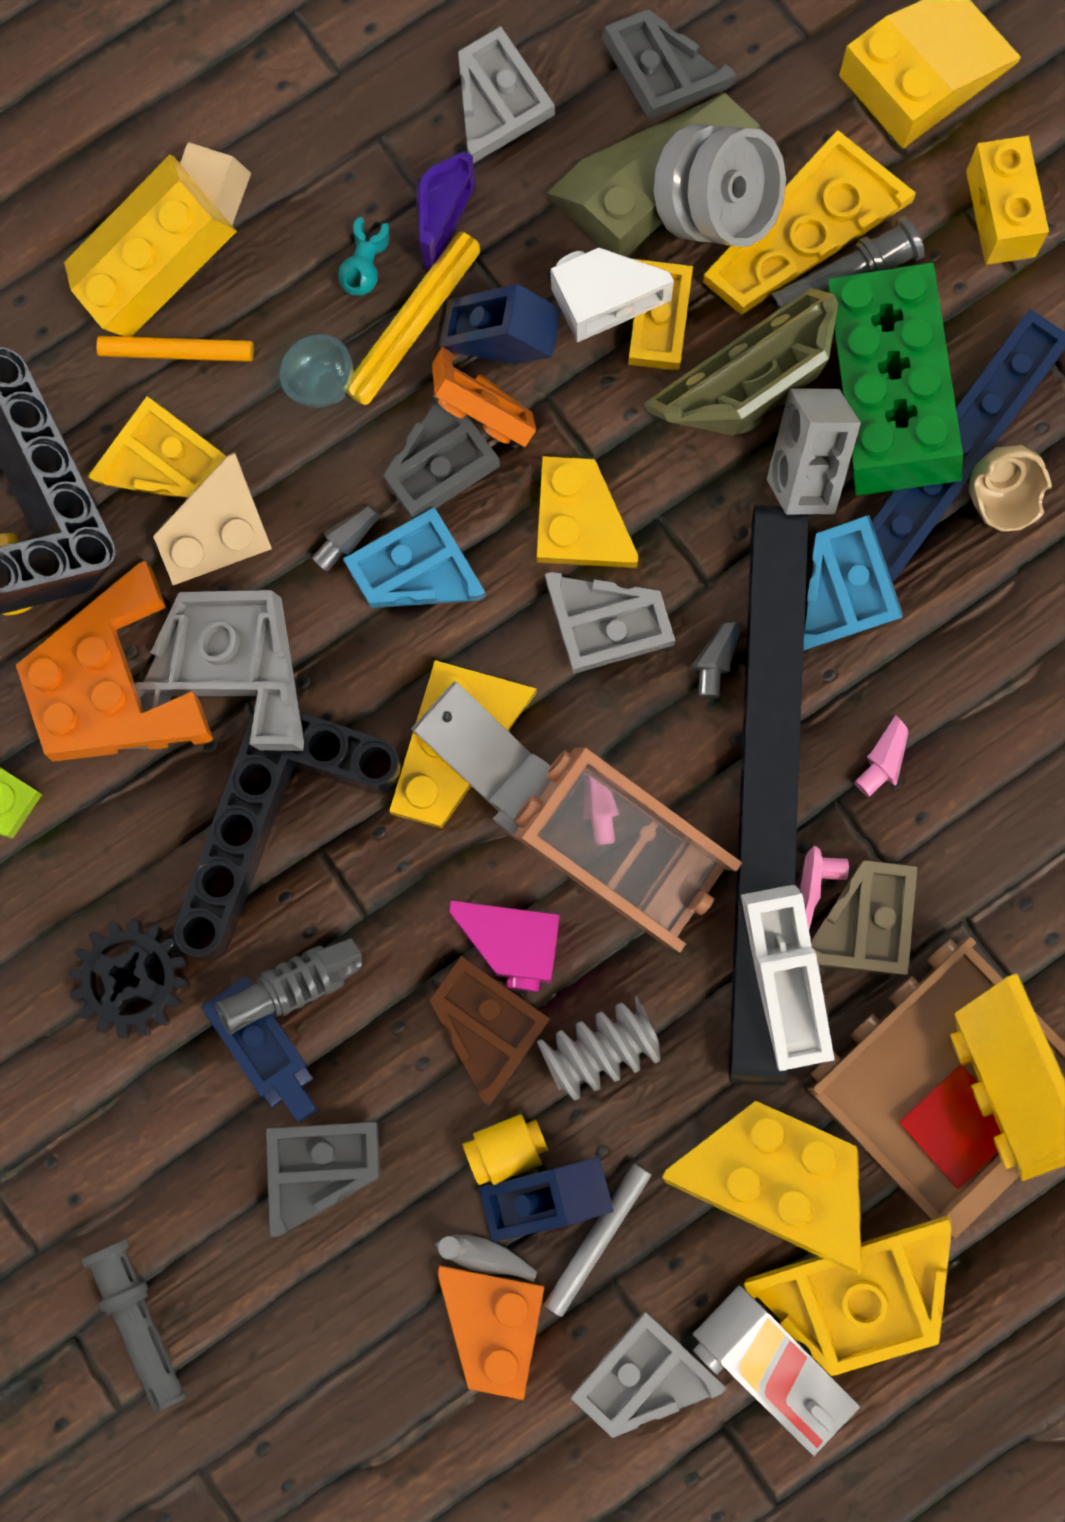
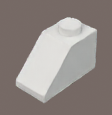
[551,248,674,343]

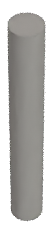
[543,1163,652,1317]

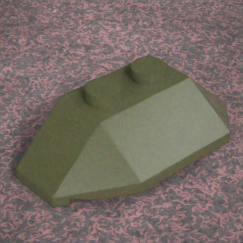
[643,288,838,436]

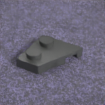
[601,9,736,120]
[383,394,501,519]
[266,1122,381,1237]

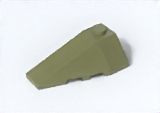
[546,93,761,257]

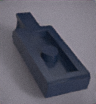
[201,975,319,1123]

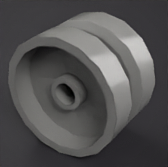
[654,124,786,247]

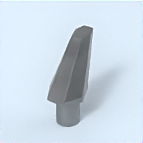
[312,505,381,572]
[690,622,742,698]

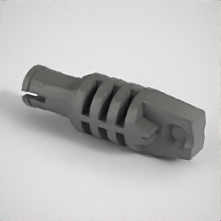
[215,938,362,1035]

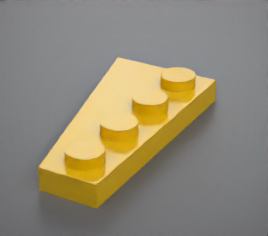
[703,130,916,315]

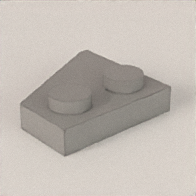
[458,26,555,163]
[545,572,675,674]
[570,1311,727,1438]

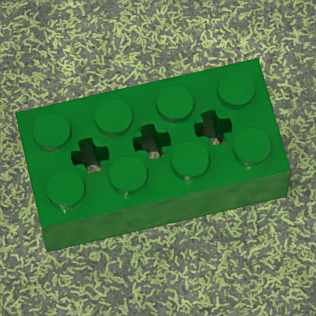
[828,262,963,496]

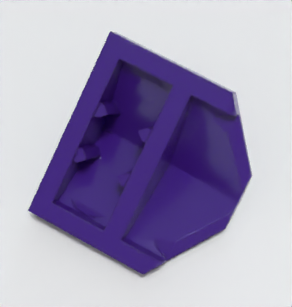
[416,152,475,271]

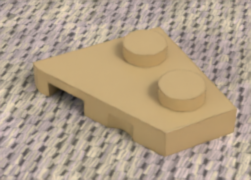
[153,452,272,585]

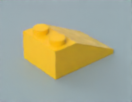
[839,0,1021,149]

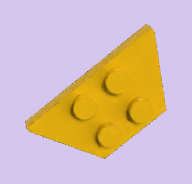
[662,1101,863,1275]
[744,1215,952,1376]

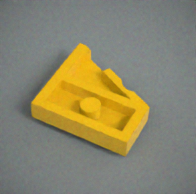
[537,457,638,568]

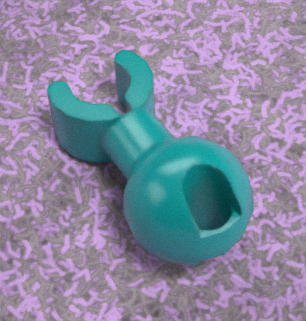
[337,217,390,296]

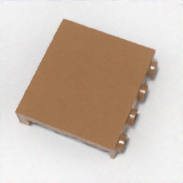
[807,937,1065,1239]

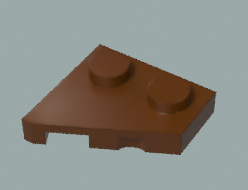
[429,956,550,1106]

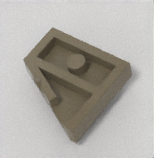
[811,860,918,976]

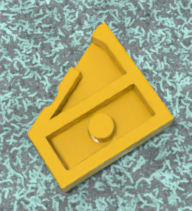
[88,396,226,499]

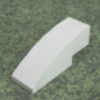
[741,884,834,1071]

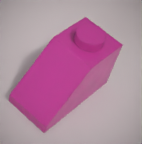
[449,901,560,992]

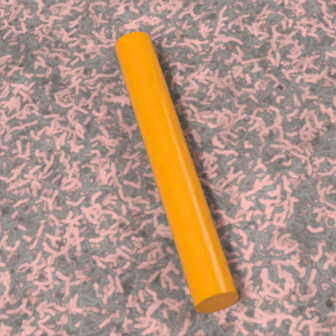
[97,336,253,362]

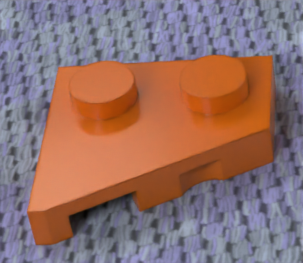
[432,347,536,447]
[438,1265,545,1400]

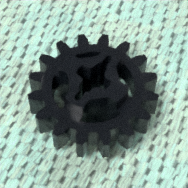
[68,919,191,1039]

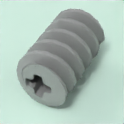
[537,996,660,1101]

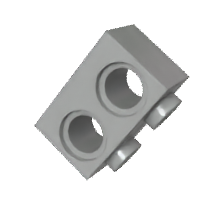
[767,388,861,514]

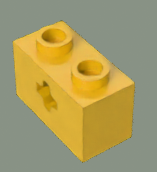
[966,135,1049,265]

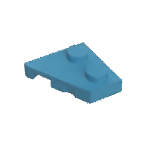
[343,507,486,608]
[803,515,903,650]

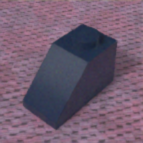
[438,284,561,364]
[479,1157,614,1242]

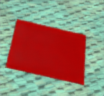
[899,1064,1001,1190]

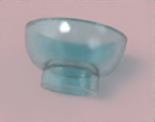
[280,334,354,408]

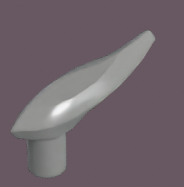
[435,1235,537,1282]

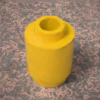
[462,1113,549,1185]

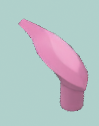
[797,845,849,929]

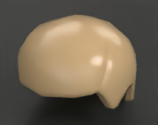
[969,445,1052,532]

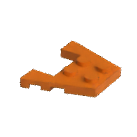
[16,561,214,762]

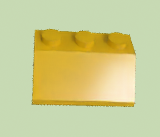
[64,155,237,337]
[949,974,1065,1182]

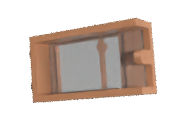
[512,748,742,953]

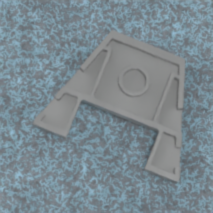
[126,590,304,751]

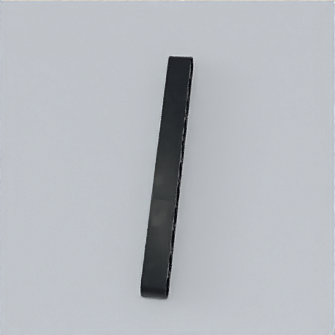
[728,505,808,1086]

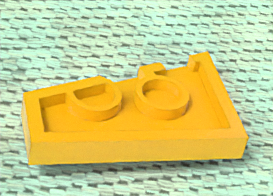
[389,660,537,829]

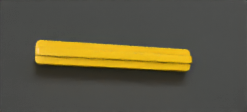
[345,232,480,405]

